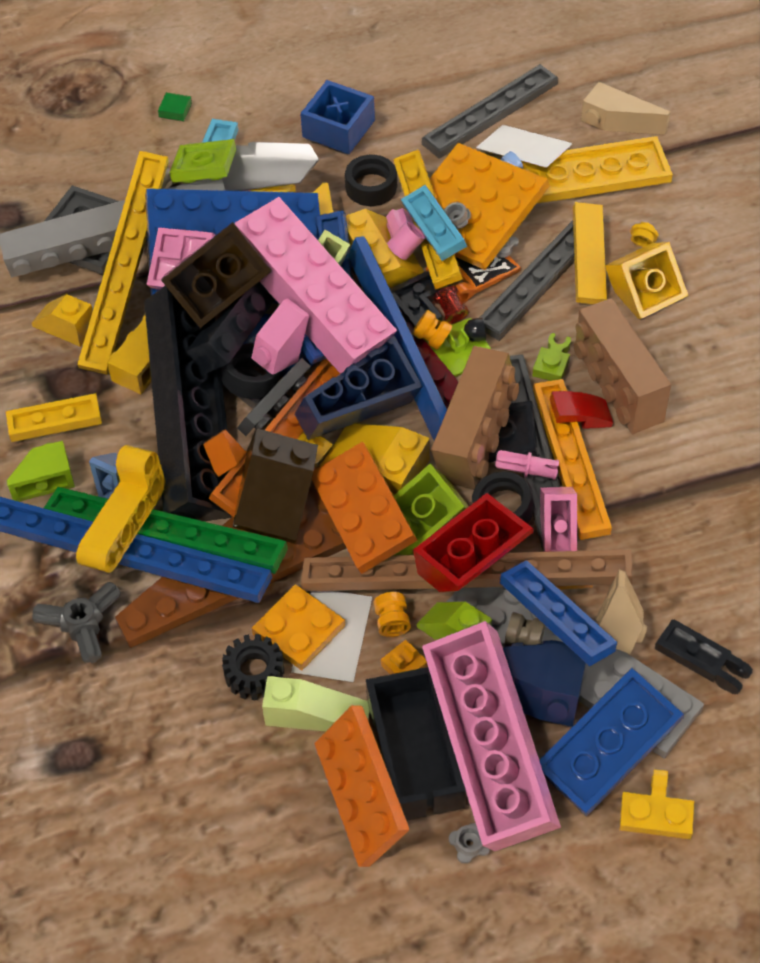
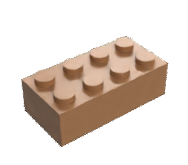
[573,298,672,434]
[431,346,519,489]

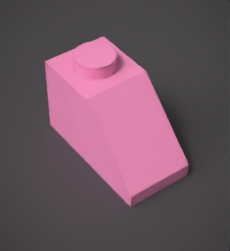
[251,298,309,375]
[540,487,577,552]

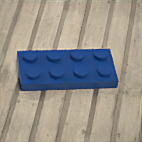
[539,668,684,817]

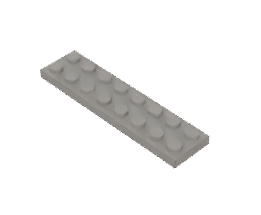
[447,587,704,759]

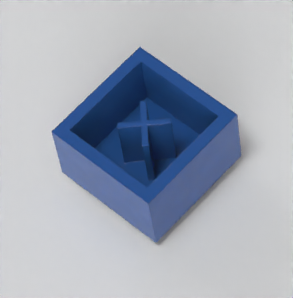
[300,80,375,154]

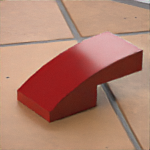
[549,391,613,429]

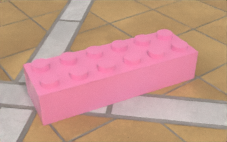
[235,197,397,374]
[422,621,561,851]

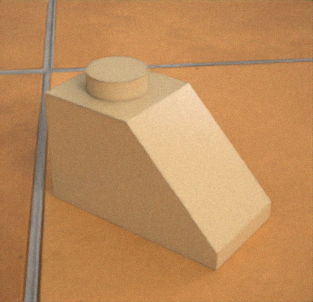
[595,570,647,654]

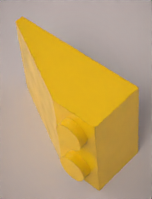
[320,424,430,496]

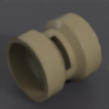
[504,612,545,646]

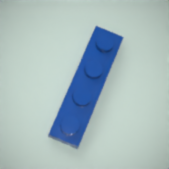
[500,560,617,666]

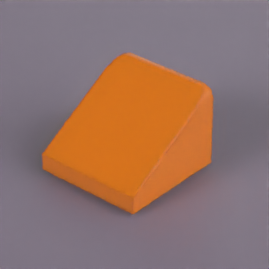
[203,429,246,477]

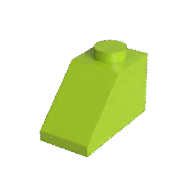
[7,441,75,502]
[417,601,492,640]

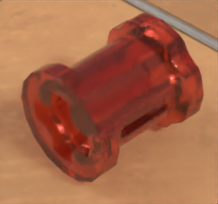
[433,285,470,324]

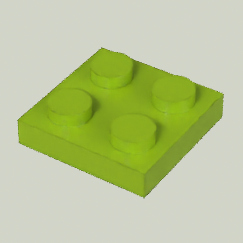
[169,139,237,184]

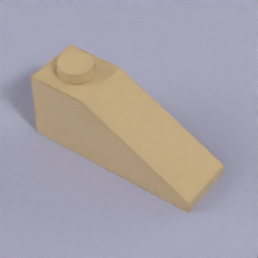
[581,82,670,135]

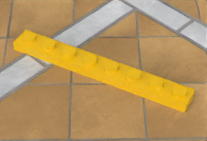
[77,151,169,375]

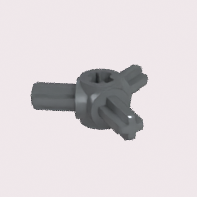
[32,582,121,664]

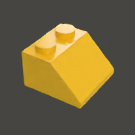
[605,242,688,319]

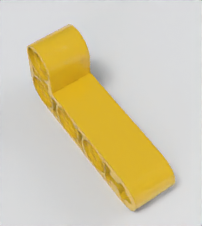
[76,445,165,573]

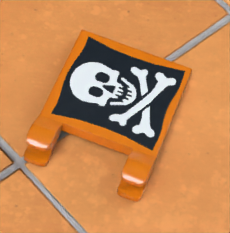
[426,256,521,305]

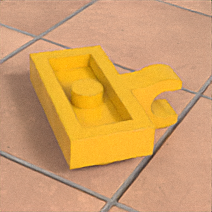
[619,769,694,839]

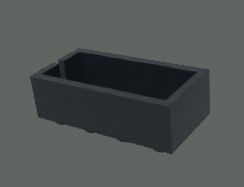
[365,667,466,821]

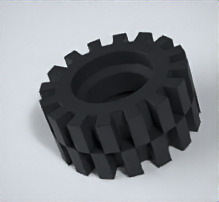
[222,634,285,700]

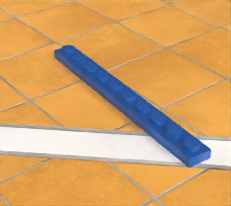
[0,497,272,603]

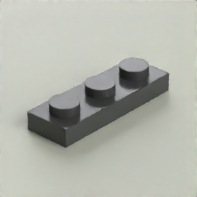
[237,358,311,436]

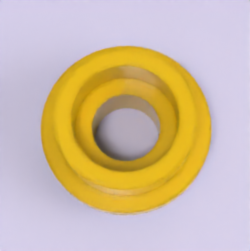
[630,222,659,247]

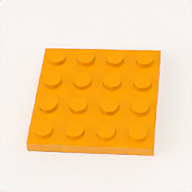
[405,143,550,270]

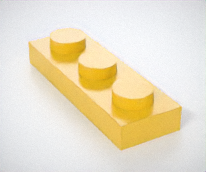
[6,393,102,442]

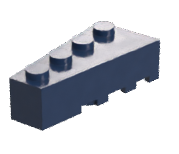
[295,336,423,440]

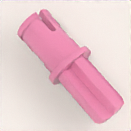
[495,450,559,480]

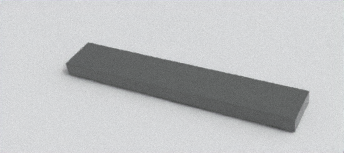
[422,64,558,159]
[479,220,574,341]

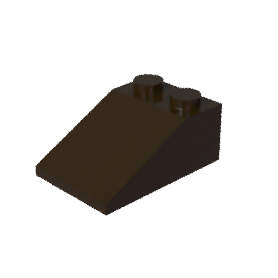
[161,222,272,328]
[232,428,318,544]

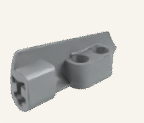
[192,142,320,191]

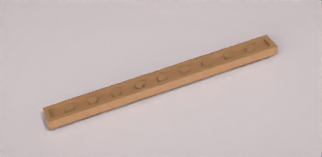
[301,550,632,591]

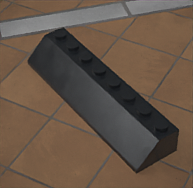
[144,286,233,521]

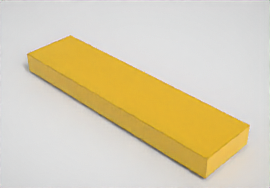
[573,202,607,304]

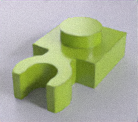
[532,333,571,381]

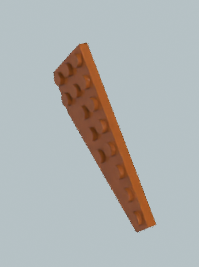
[115,465,346,648]

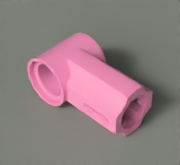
[386,208,425,260]

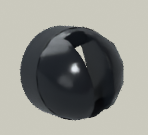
[464,317,486,342]

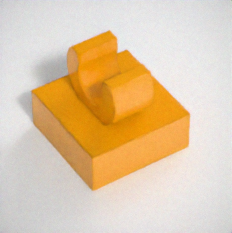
[381,639,428,674]

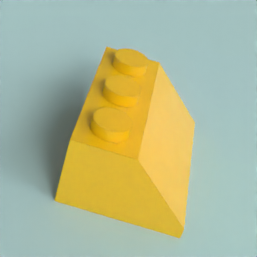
[346,209,424,288]

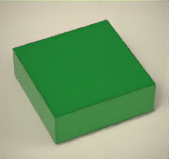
[158,93,192,121]

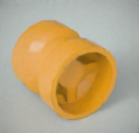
[412,309,453,350]
[373,592,411,637]

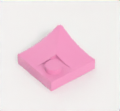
[147,228,215,289]

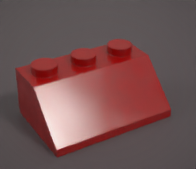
[413,493,533,592]

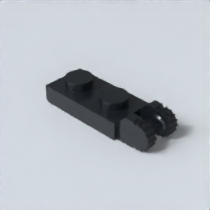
[654,619,753,695]

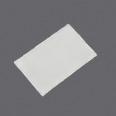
[476,125,573,168]
[291,591,372,682]

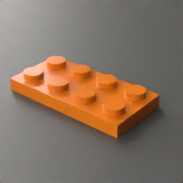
[312,441,418,574]
[314,705,410,867]

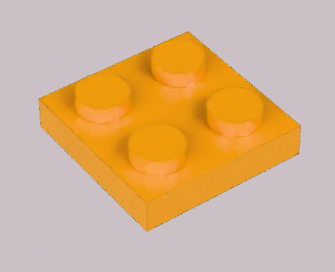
[251,584,345,671]

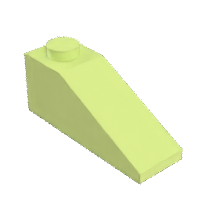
[262,676,370,732]

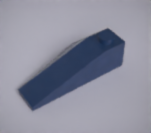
[503,640,586,727]

